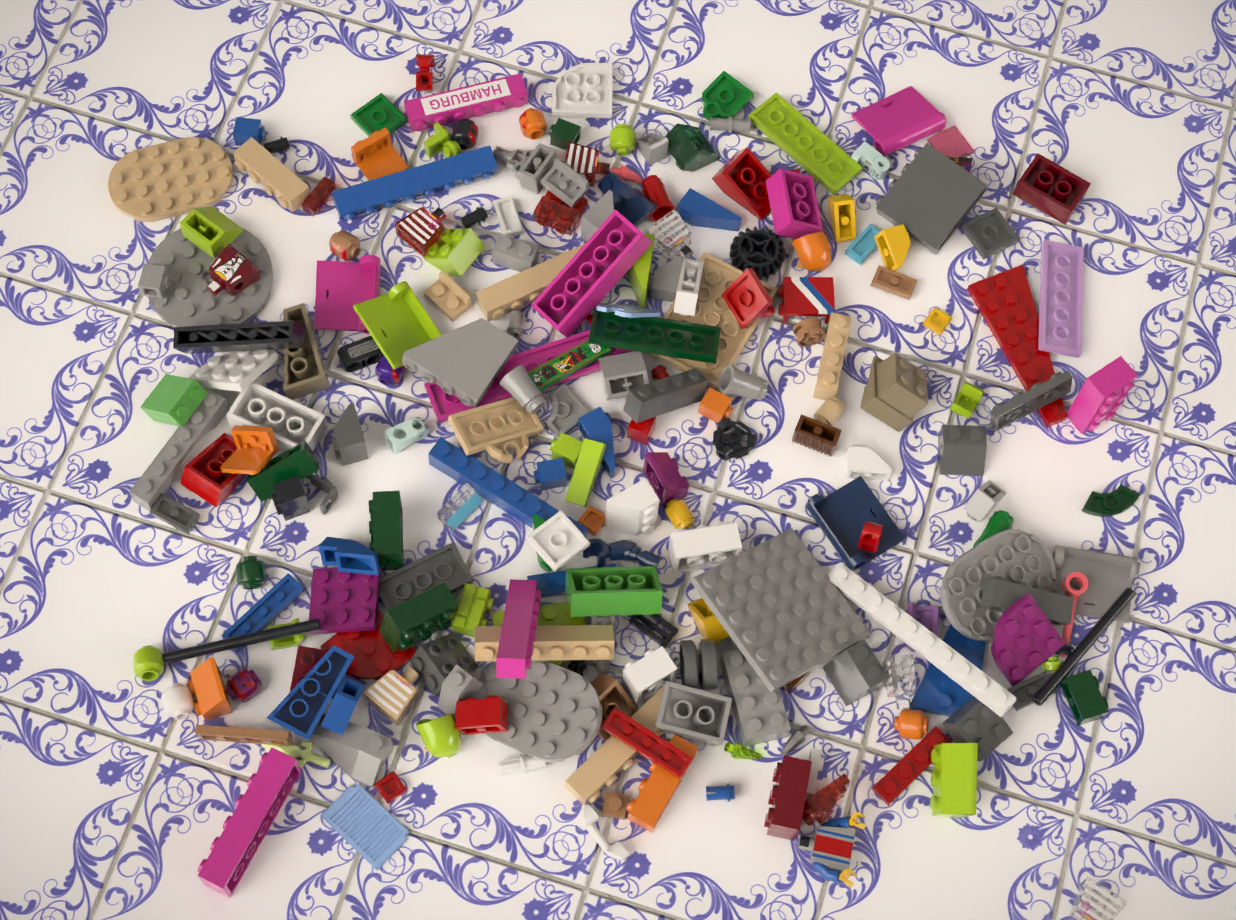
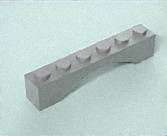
[129,388,229,511]

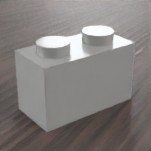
[492,233,539,272]

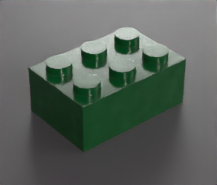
[368,490,404,571]
[379,582,459,654]

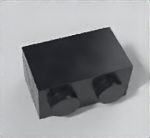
[271,476,310,521]

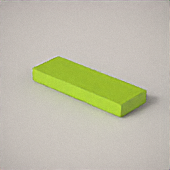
[565,438,606,508]

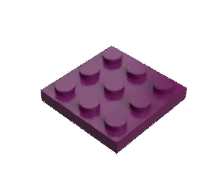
[309,566,381,635]

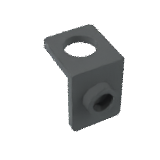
[309,475,338,515]

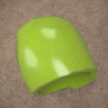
[416,714,461,758]

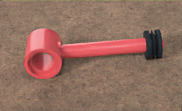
[1054,572,1088,658]

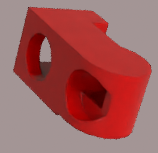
[857,520,883,554]

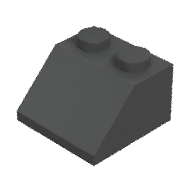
[331,403,368,466]
[938,425,987,476]
[823,639,889,707]

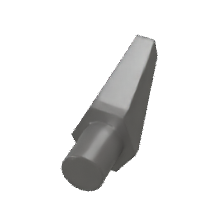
[781,725,811,756]

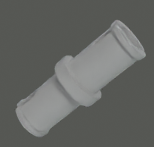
[710,116,751,133]

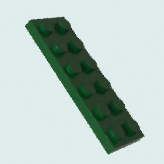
[588,307,721,364]

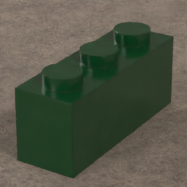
[247,441,320,502]

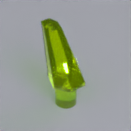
[724,743,762,760]

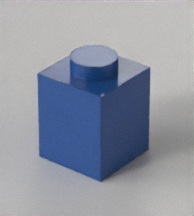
[233,117,266,146]
[533,458,567,491]

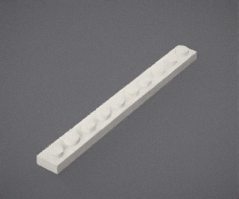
[828,562,1016,717]

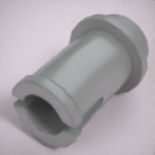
[506,310,523,339]

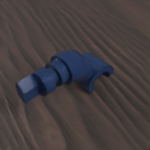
[582,538,662,568]

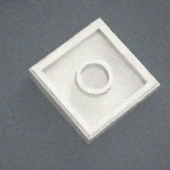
[526,510,590,572]

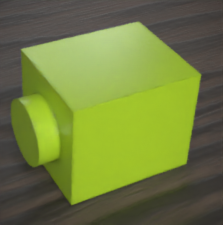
[549,432,583,469]

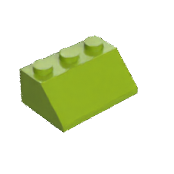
[930,743,978,818]

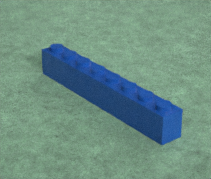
[332,145,498,221]
[428,437,588,538]

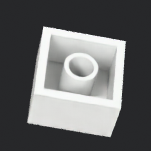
[621,646,678,706]

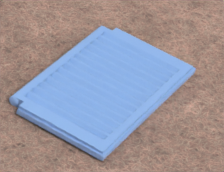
[320,783,409,871]

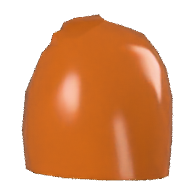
[791,232,831,272]

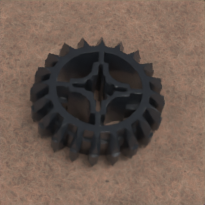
[729,226,786,280]

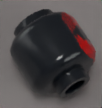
[451,118,479,150]

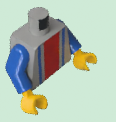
[798,812,866,887]

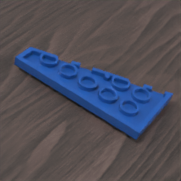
[907,624,986,717]

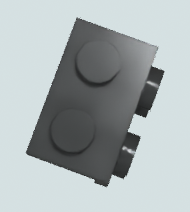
[410,633,478,697]

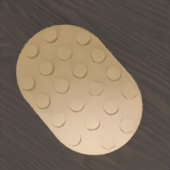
[108,137,233,222]

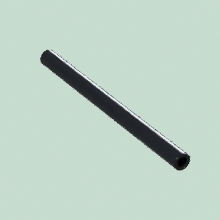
[1032,588,1136,706]
[162,618,321,664]

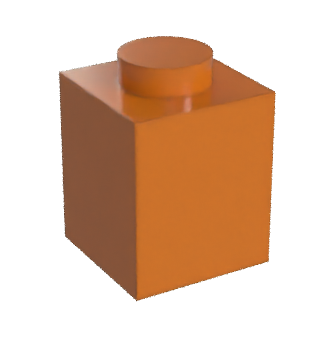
[698,387,733,423]

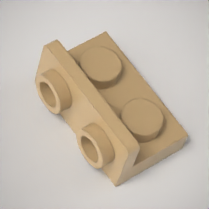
[424,271,471,322]

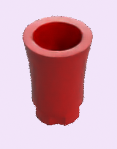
[641,175,676,222]

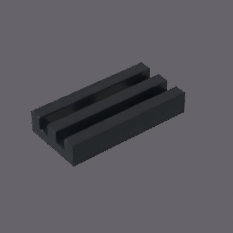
[629,614,679,649]

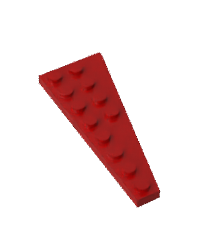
[967,265,1067,428]

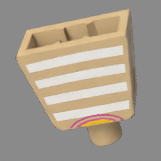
[363,667,420,726]

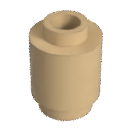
[814,397,844,426]

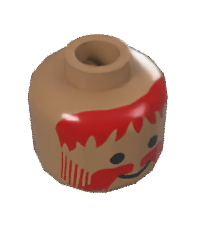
[329,230,361,261]

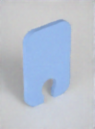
[596,304,661,318]

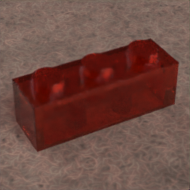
[302,176,336,217]

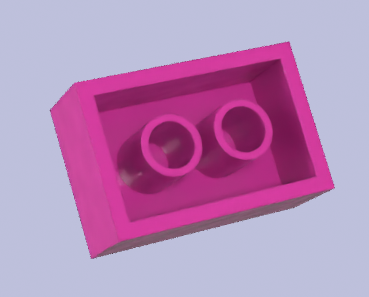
[766,169,823,239]

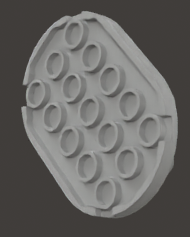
[941,529,1057,641]
[473,661,602,762]

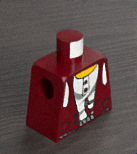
[207,244,261,296]

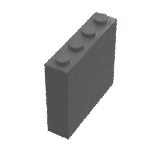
[876,143,987,255]

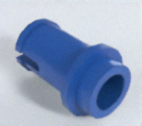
[706,783,735,802]

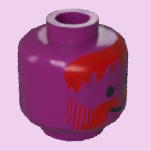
[226,668,262,703]

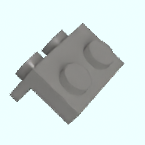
[540,158,588,208]

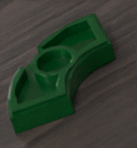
[1081,485,1140,517]

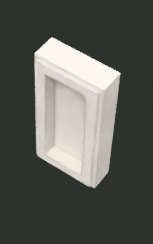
[492,196,524,237]

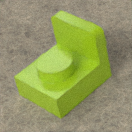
[424,122,450,158]

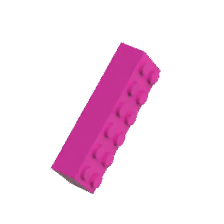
[531,209,653,337]
[197,747,302,898]

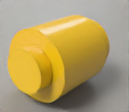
[665,498,695,530]

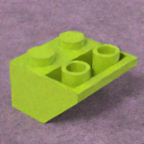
[179,206,243,259]
[423,228,486,276]

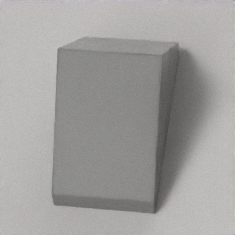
[636,133,669,165]

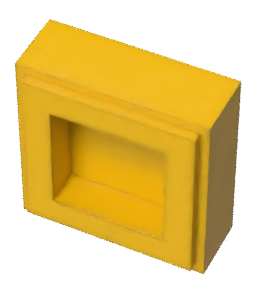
[922,307,952,336]

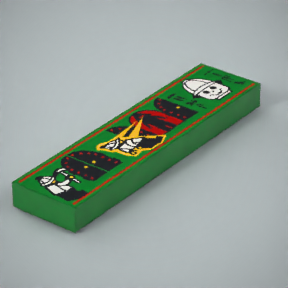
[527,339,611,391]

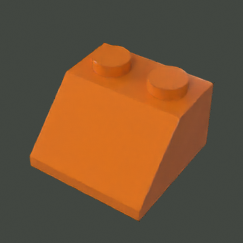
[188,657,233,721]

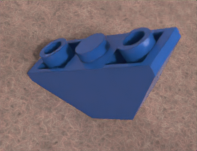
[321,673,367,735]

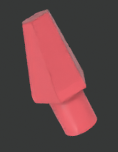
[611,165,641,183]

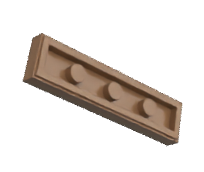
[195,724,293,746]

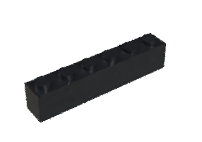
[173,321,305,354]

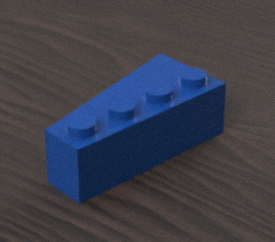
[267,645,354,740]

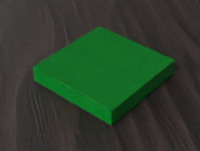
[350,93,408,137]

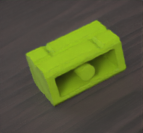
[452,583,494,638]

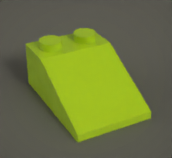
[626,233,655,308]

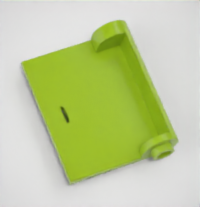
[353,281,442,370]

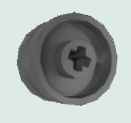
[679,638,718,690]

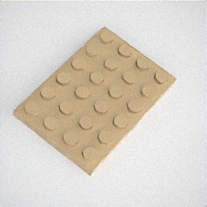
[647,252,778,390]

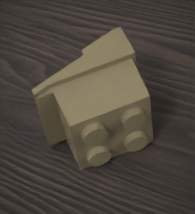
[861,353,928,432]

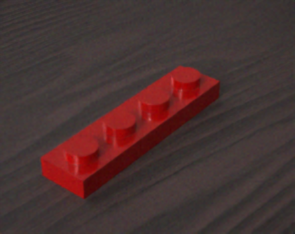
[601,707,693,780]
[872,726,952,806]

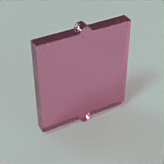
[927,125,974,157]

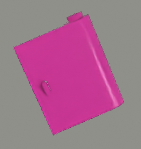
[851,86,947,157]
[314,255,381,334]

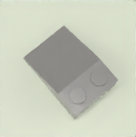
[655,681,732,746]

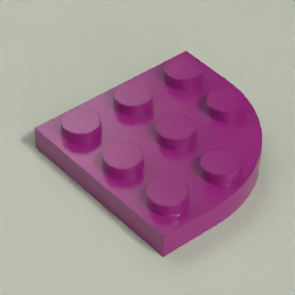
[991,593,1066,686]

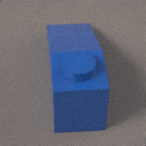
[676,188,742,232]
[578,407,616,479]

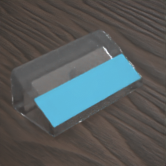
[437,483,484,532]

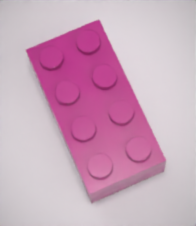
[1067,356,1138,434]

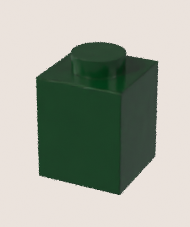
[548,118,581,152]

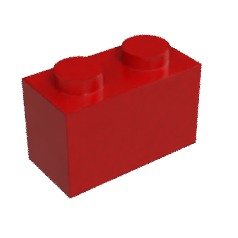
[455,695,508,736]

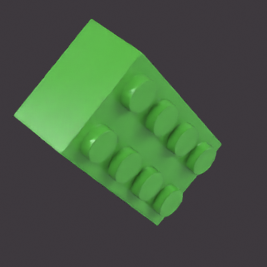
[565,566,663,618]

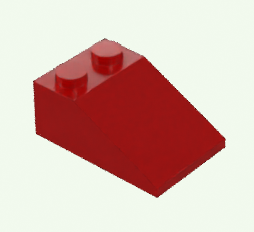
[711,147,772,220]
[180,432,246,507]

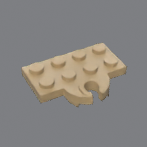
[448,397,544,463]

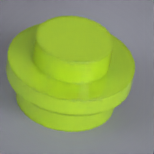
[443,140,461,158]
[1041,656,1064,671]

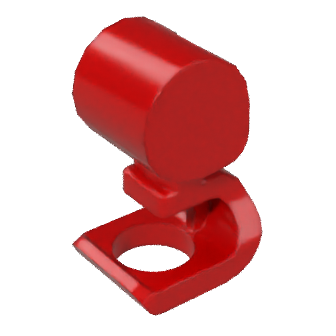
[416,54,435,91]

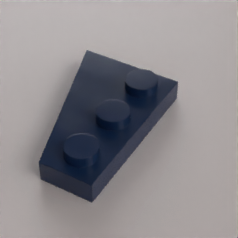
[597,172,658,228]

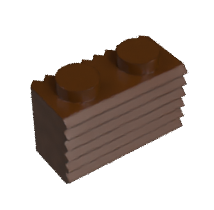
[792,414,842,457]

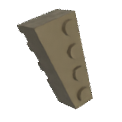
[283,303,331,400]

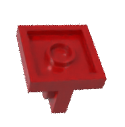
[722,268,776,328]

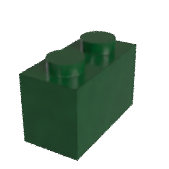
[1060,670,1109,726]

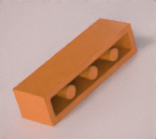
[626,734,699,833]

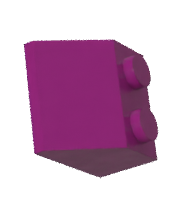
[643,452,689,507]

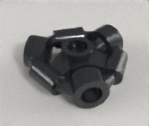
[713,418,756,461]

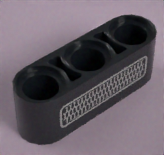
[337,336,384,372]

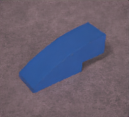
[318,536,380,575]

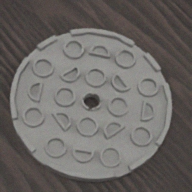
[148,227,274,328]

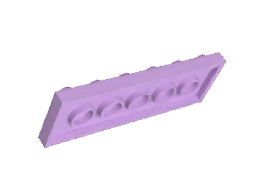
[1038,239,1084,358]

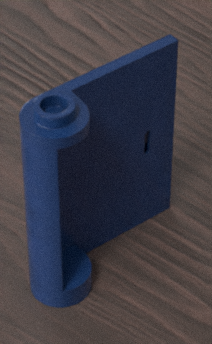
[806,476,906,571]

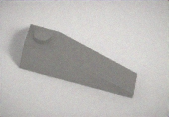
[309,713,393,788]

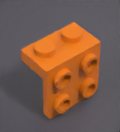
[351,127,408,181]
[220,425,279,475]

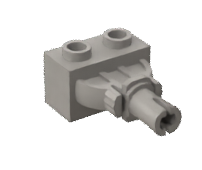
[493,143,558,194]

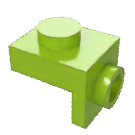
[950,381,984,419]
[266,618,305,651]

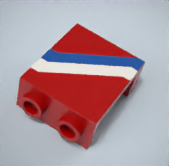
[777,277,836,324]

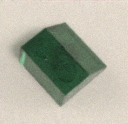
[665,123,721,172]

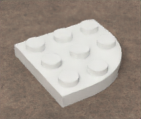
[552,63,613,118]
[188,350,279,392]

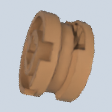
[792,317,826,347]

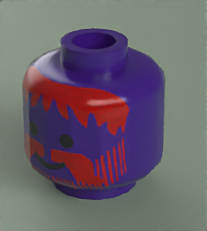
[375,355,407,386]

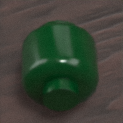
[236,556,266,590]

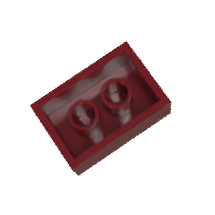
[1012,153,1091,225]
[764,755,812,841]

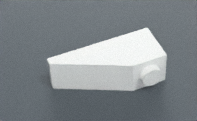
[674,258,704,316]

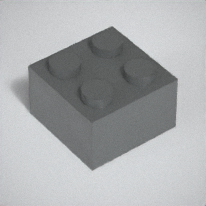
[942,696,1013,762]

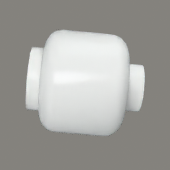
[161,683,195,720]

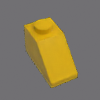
[828,194,856,242]
[874,224,911,271]

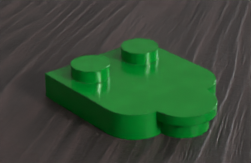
[702,71,754,121]

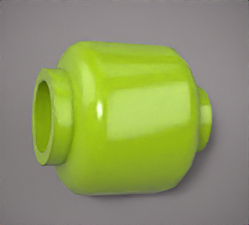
[609,124,636,156]
[133,645,164,681]

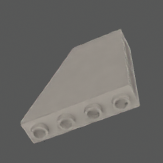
[402,318,518,408]

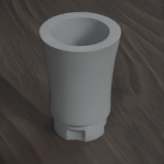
[718,364,768,400]
[499,365,547,414]

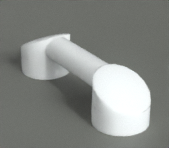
[581,804,629,861]

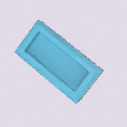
[844,223,880,266]

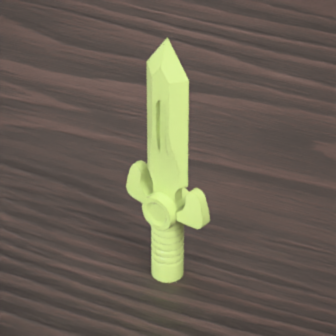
[261,741,331,768]

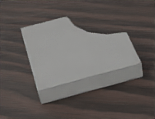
[545,383,591,439]

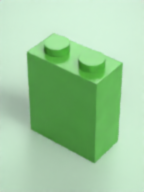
[140,374,208,427]

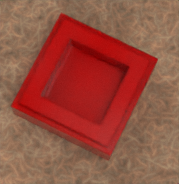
[374,771,407,805]

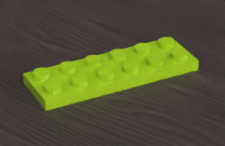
[748,92,863,195]

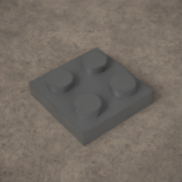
[961,207,1019,260]

